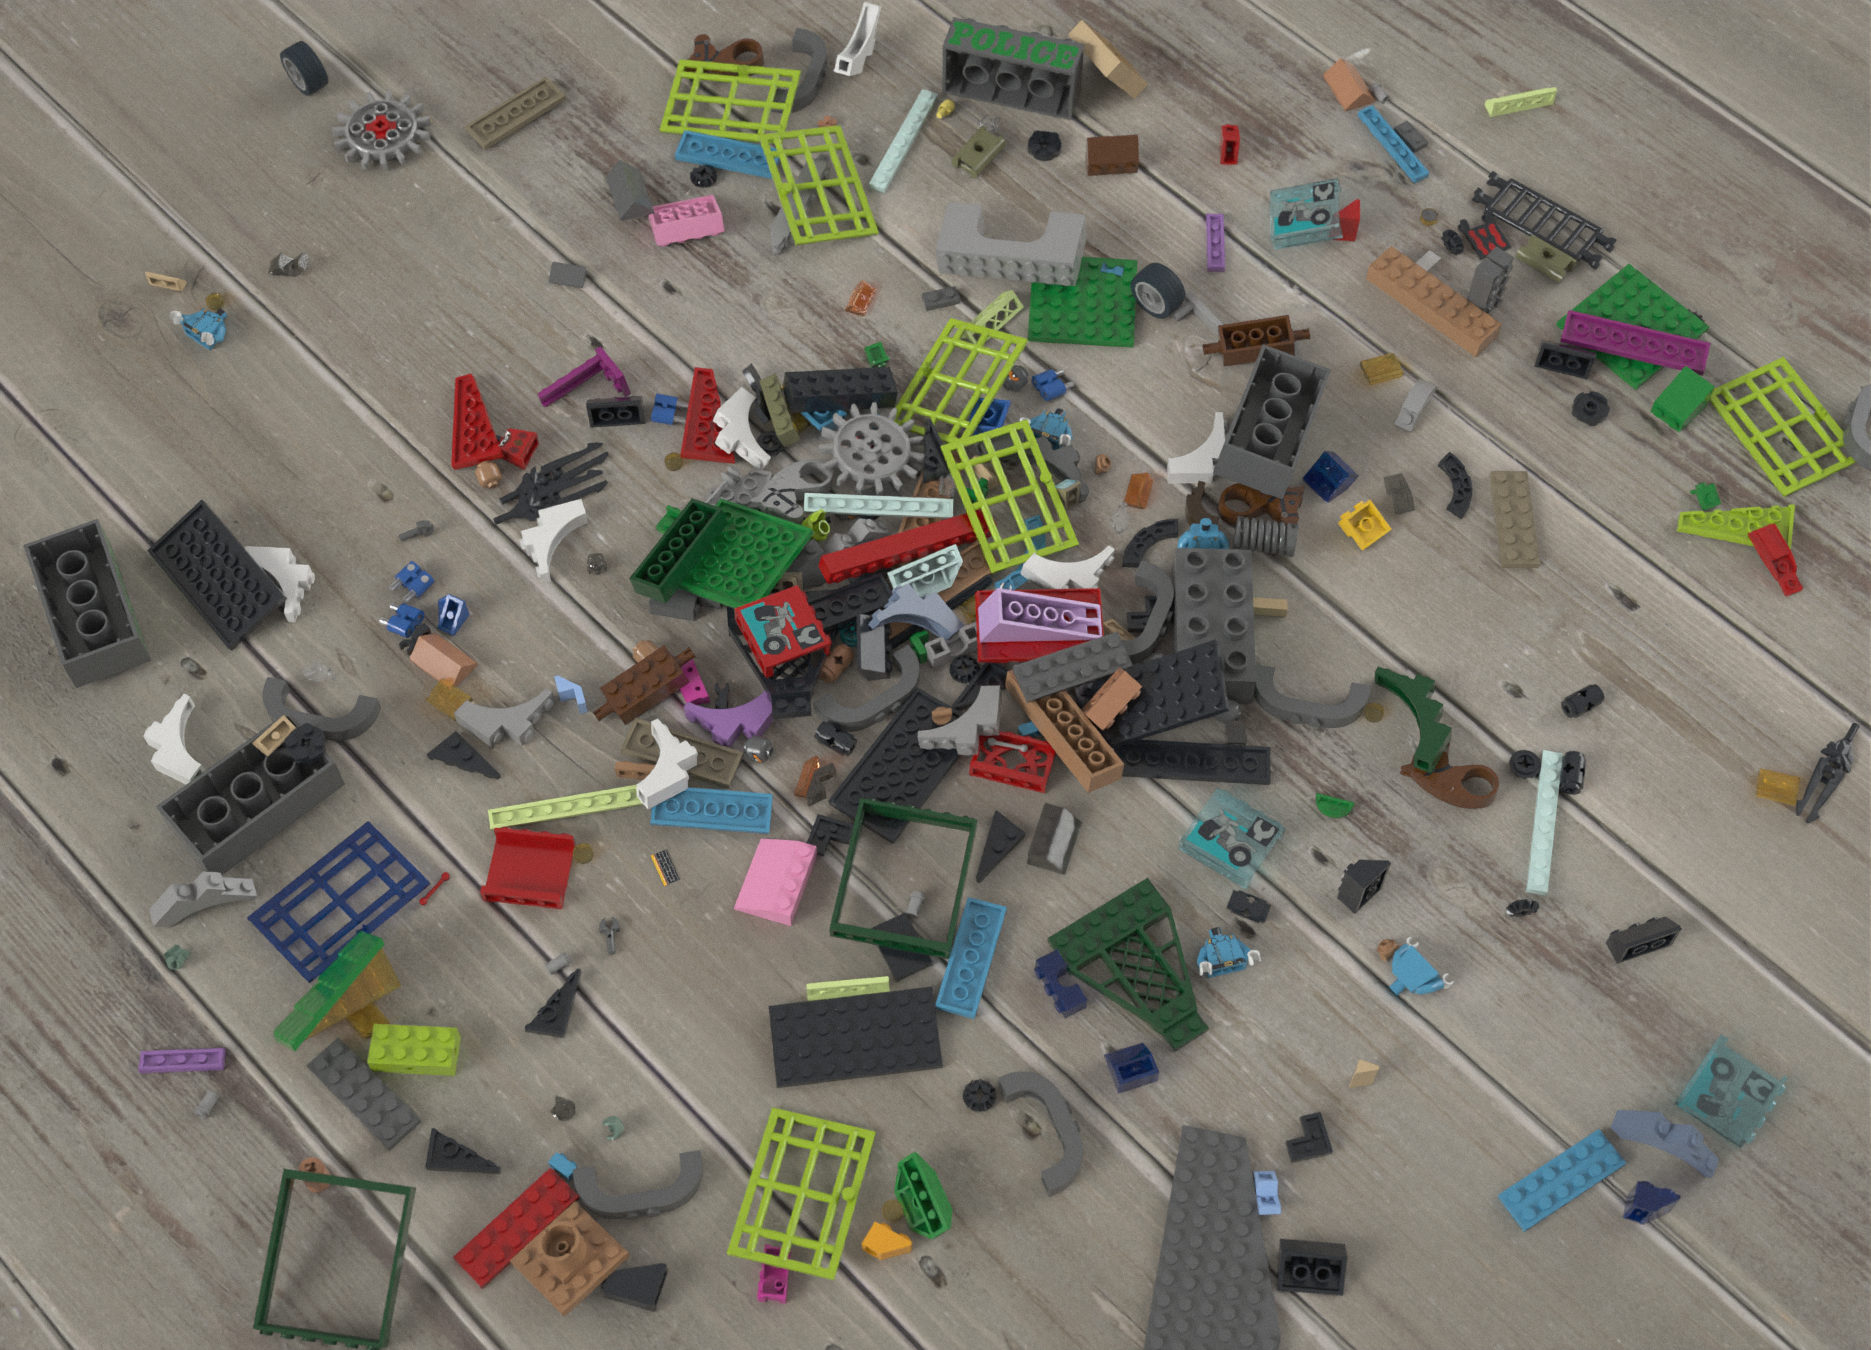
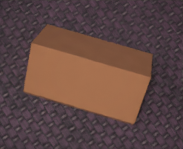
[1323,58,1376,111]
[410,633,478,691]

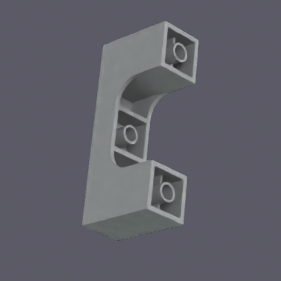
[935,202,1087,286]

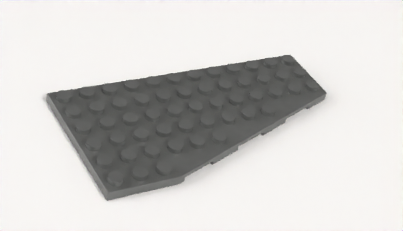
[1143,1125,1281,1350]

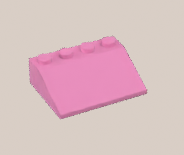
[648,195,725,246]
[734,839,817,926]

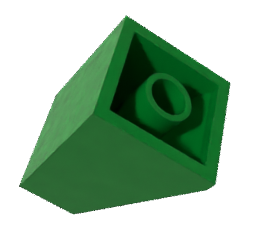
[1650,366,1715,432]

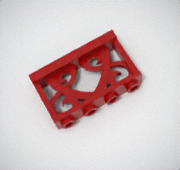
[969,731,1056,794]

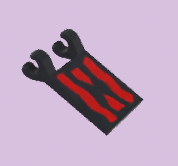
[1458,210,1511,260]

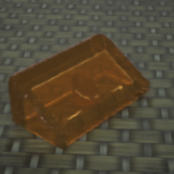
[845,280,877,316]
[1123,473,1153,509]
[794,756,819,799]

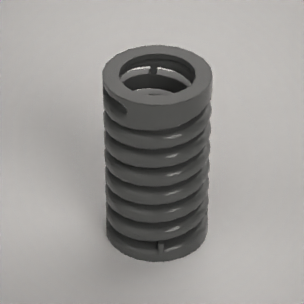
[1233,516,1298,557]

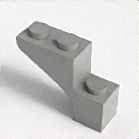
[822,518,891,554]

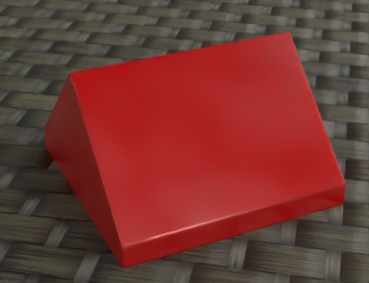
[1328,199,1360,242]

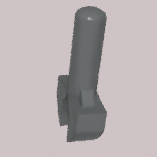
[399,520,434,541]
[599,917,620,955]

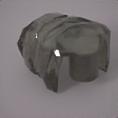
[587,553,607,575]
[550,1095,576,1121]

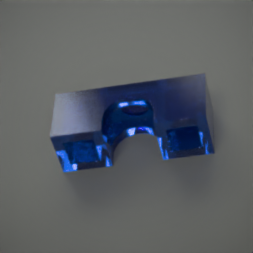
[1034,950,1087,1018]

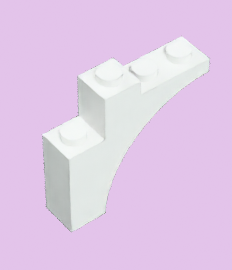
[834,2,881,76]
[713,387,771,470]
[1167,412,1227,484]
[519,499,588,584]
[1021,545,1115,589]
[245,546,315,623]
[143,694,205,784]
[636,719,698,809]

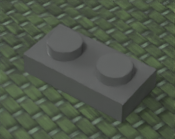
[1394,120,1428,153]
[922,286,960,311]

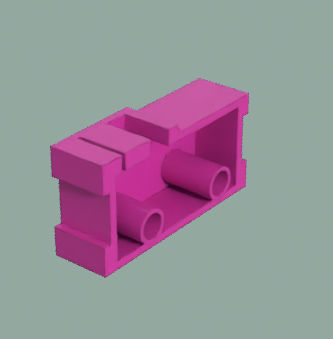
[679,659,711,705]
[757,1244,791,1304]

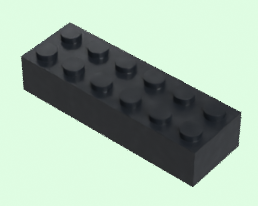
[782,367,898,413]

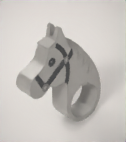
[750,459,833,525]

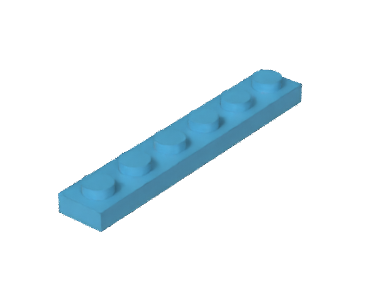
[1357,105,1429,183]

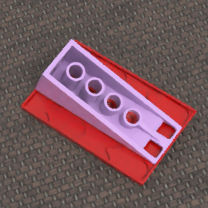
[975,588,1104,663]

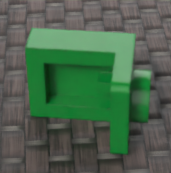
[864,342,890,368]
[965,477,989,504]
[1690,482,1722,511]
[910,630,929,664]

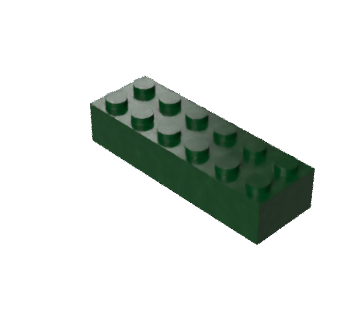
[629,498,728,604]

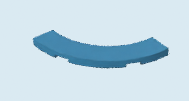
[995,515,1046,590]

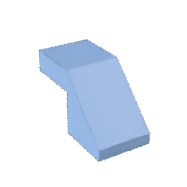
[554,675,588,714]
[1253,1171,1281,1215]

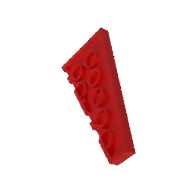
[680,367,735,464]
[451,374,503,470]

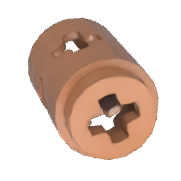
[819,644,854,683]
[298,1157,330,1192]

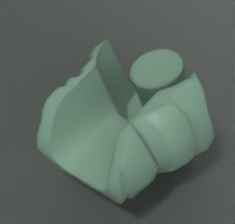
[164,945,191,970]
[602,1116,624,1140]

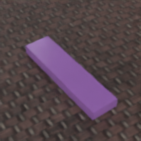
[1206,213,1225,272]
[138,1048,226,1073]

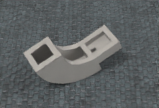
[1394,379,1437,432]

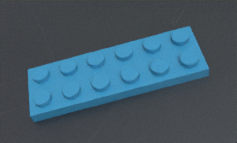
[675,130,780,179]
[650,787,773,834]
[935,897,1007,1019]
[1498,1129,1626,1232]

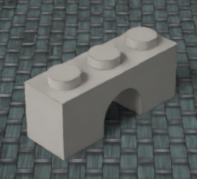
[925,622,977,669]

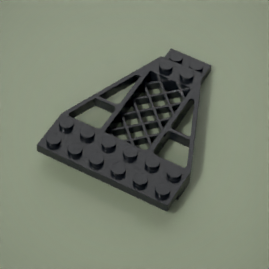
[727,589,839,719]

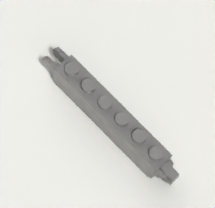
[770,153,830,255]

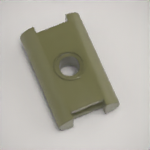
[951,126,1006,178]
[1515,235,1577,284]

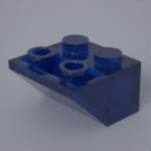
[1302,451,1359,503]
[1104,1042,1159,1094]
[1622,1181,1681,1225]

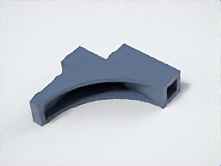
[868,583,964,641]
[1611,1110,1719,1178]

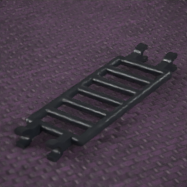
[1472,171,1617,270]

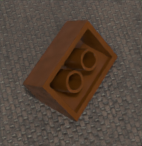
[1085,134,1139,176]

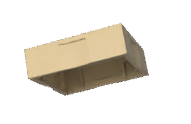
[1068,20,1149,99]

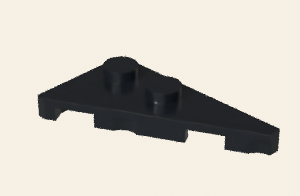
[923,419,952,484]
[951,662,1009,711]
[427,731,500,780]
[976,810,1025,883]
[525,968,582,1038]
[425,1128,501,1174]

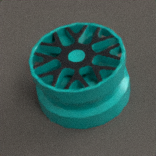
[839,620,857,648]

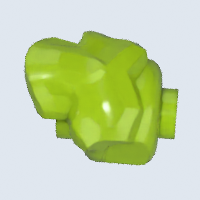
[801,509,830,543]

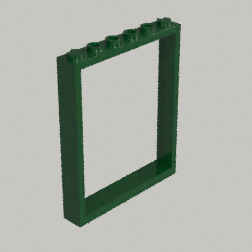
[829,798,978,959]
[253,1169,416,1350]

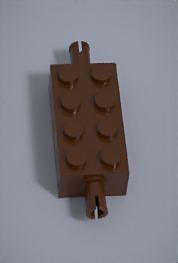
[1202,315,1311,366]
[592,645,696,725]

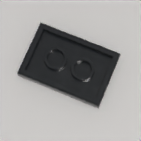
[870,913,933,982]

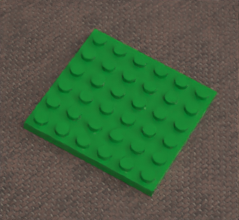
[1028,257,1137,348]
[1556,264,1709,390]
[678,498,814,608]

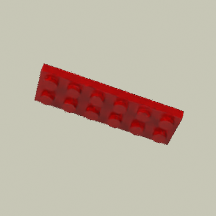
[453,1167,580,1289]

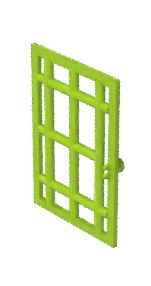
[659,59,801,143]
[758,125,879,245]
[894,318,1028,448]
[1709,356,1857,497]
[940,419,1079,574]
[727,1107,876,1280]

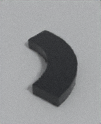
[742,363,771,424]
[1438,452,1473,519]
[1122,519,1178,568]

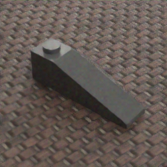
[785,539,826,590]

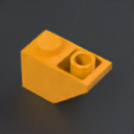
[862,1222,913,1260]

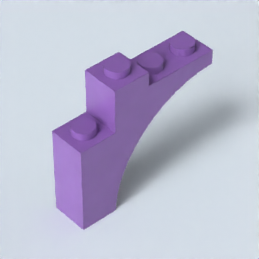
[684,691,774,748]

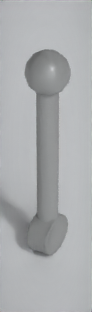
[988,738,1028,752]

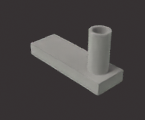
[1171,291,1224,336]

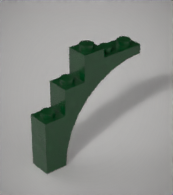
[1375,666,1452,774]

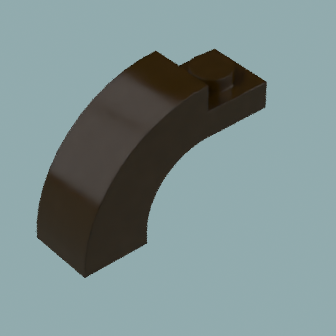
[1185,481,1219,526]

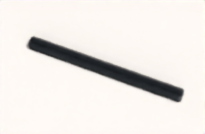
[889,575,993,650]

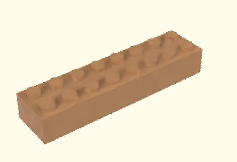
[1366,246,1502,357]
[1005,670,1124,793]

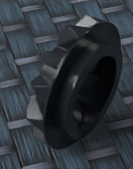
[690,164,717,188]
[1441,229,1464,256]
[756,431,784,456]
[949,655,980,683]
[1509,750,1541,780]
[1506,899,1539,917]
[963,1078,996,1112]

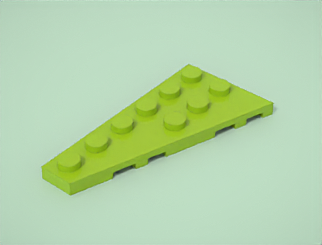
[1677,504,1795,550]

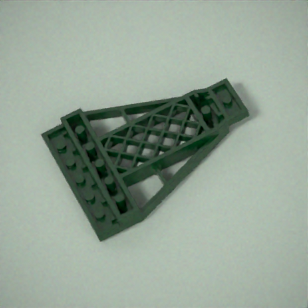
[1048,878,1209,1052]

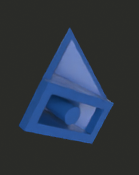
[437,594,469,636]

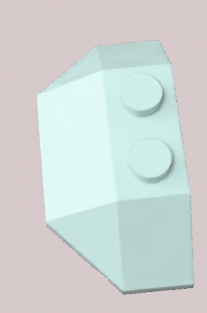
[887,544,963,597]

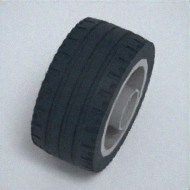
[280,41,329,96]
[1130,262,1186,319]

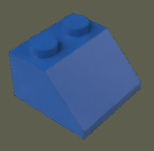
[968,398,1011,436]

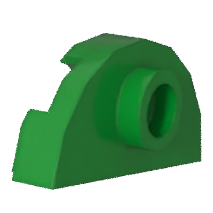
[1315,793,1355,818]

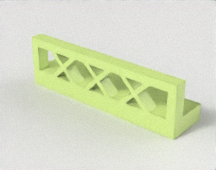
[1485,87,1557,117]
[961,290,1024,344]
[806,976,890,1001]

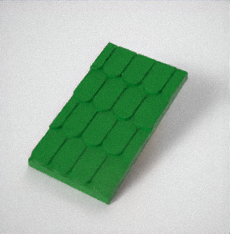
[273,931,402,1052]

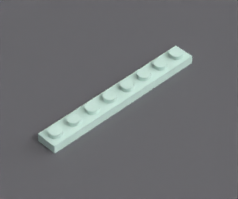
[869,89,938,193]
[804,493,953,519]
[1526,750,1563,896]

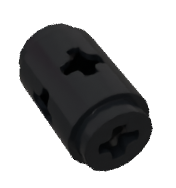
[1561,684,1605,718]
[814,721,857,756]
[1559,751,1586,795]
[1226,890,1271,924]

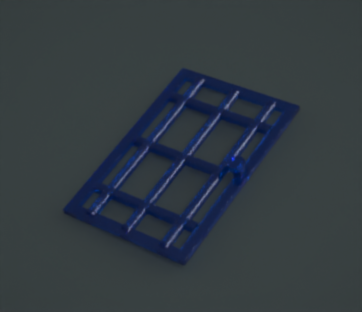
[247,821,431,983]

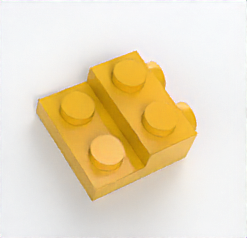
[1338,500,1392,550]

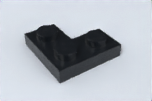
[1127,596,1157,632]
[807,814,854,857]
[1285,1112,1333,1163]

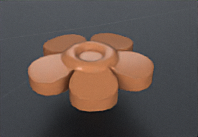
[818,116,837,127]

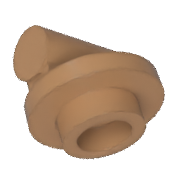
[1095,454,1111,474]
[932,707,952,725]
[1377,939,1400,962]

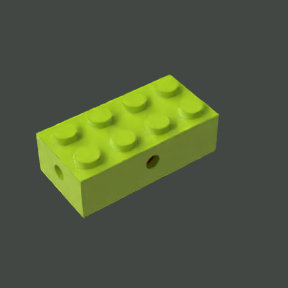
[367,1024,461,1076]

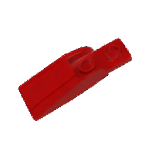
[1748,523,1803,596]

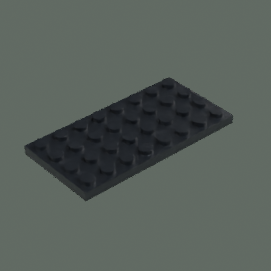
[147,499,288,651]
[1075,639,1229,748]
[828,687,963,844]
[768,986,943,1088]

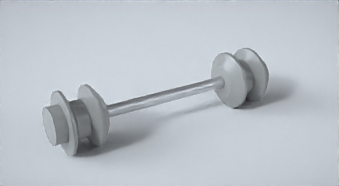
[705,466,741,503]

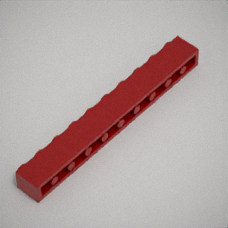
[818,509,997,584]

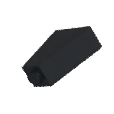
[601,1263,668,1312]

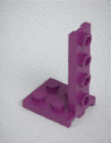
[537,346,631,407]

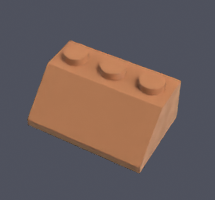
[1081,667,1142,730]

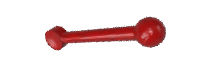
[419,872,450,905]

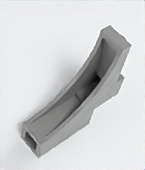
[918,686,1002,756]
[454,688,555,747]
[149,872,257,927]

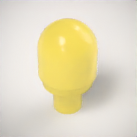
[936,99,955,119]

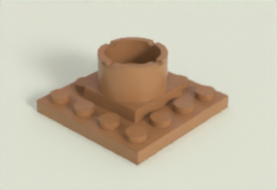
[510,1202,630,1317]

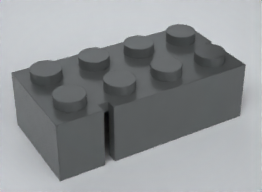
[1467,246,1514,315]

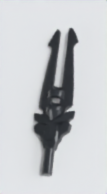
[499,443,608,505]
[493,470,608,525]
[1796,723,1860,823]

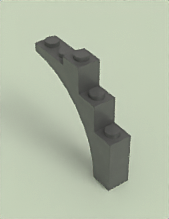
[975,430,1089,503]
[649,589,722,621]

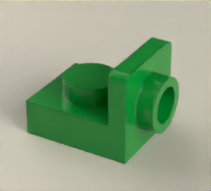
[656,505,682,534]

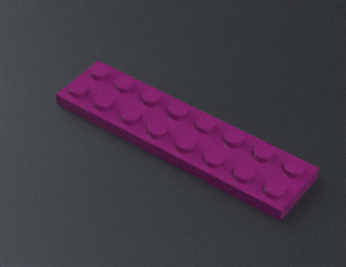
[1560,310,1711,376]

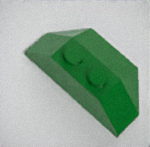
[894,1152,953,1240]

